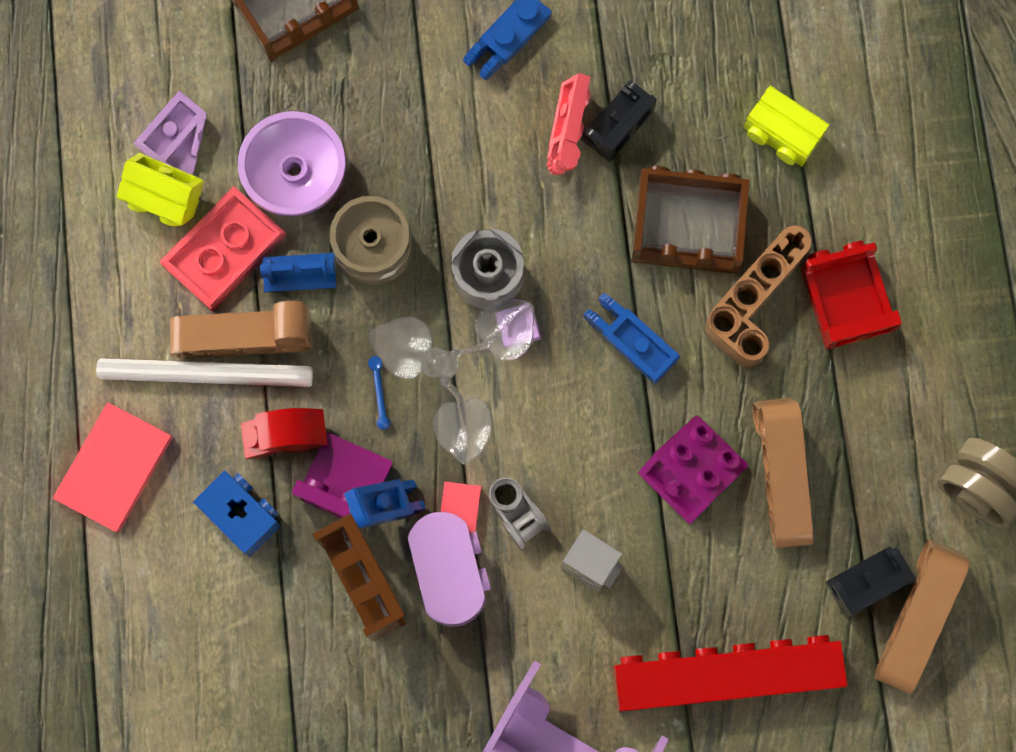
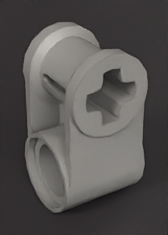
[489,478,551,550]

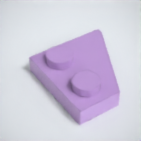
[133,91,207,175]

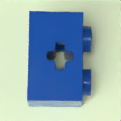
[193,470,281,557]

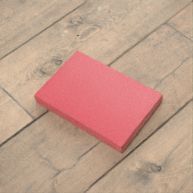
[159,186,287,312]
[52,402,173,534]

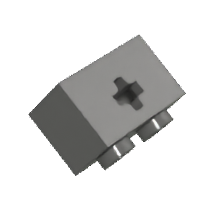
[561,529,623,592]

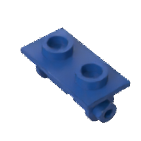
[260,253,336,293]

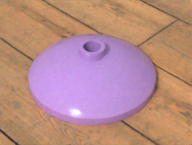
[238,111,346,216]

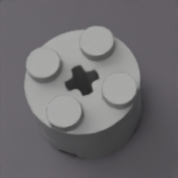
[451,229,524,311]

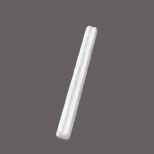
[96,358,313,387]

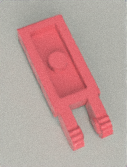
[546,73,591,176]

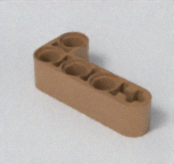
[705,225,812,368]
[170,301,312,358]
[753,397,813,549]
[874,539,970,694]

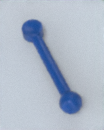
[368,356,391,430]

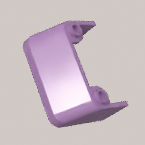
[483,661,669,752]

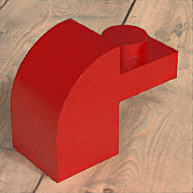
[241,408,328,460]

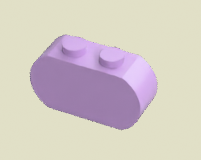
[408,512,491,627]

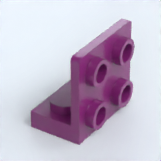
[638,415,748,524]
[291,433,393,529]

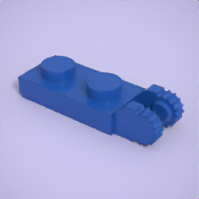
[463,0,552,81]
[583,293,681,385]
[344,479,426,529]

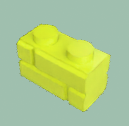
[743,85,830,167]
[116,153,204,226]

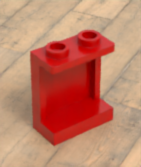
[801,240,902,350]

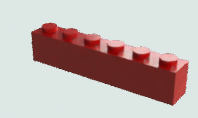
[613,635,847,712]

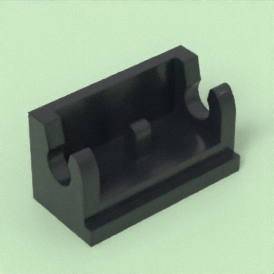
[580,80,657,162]
[825,546,917,618]

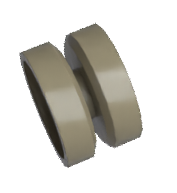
[330,196,412,285]
[938,438,1016,529]

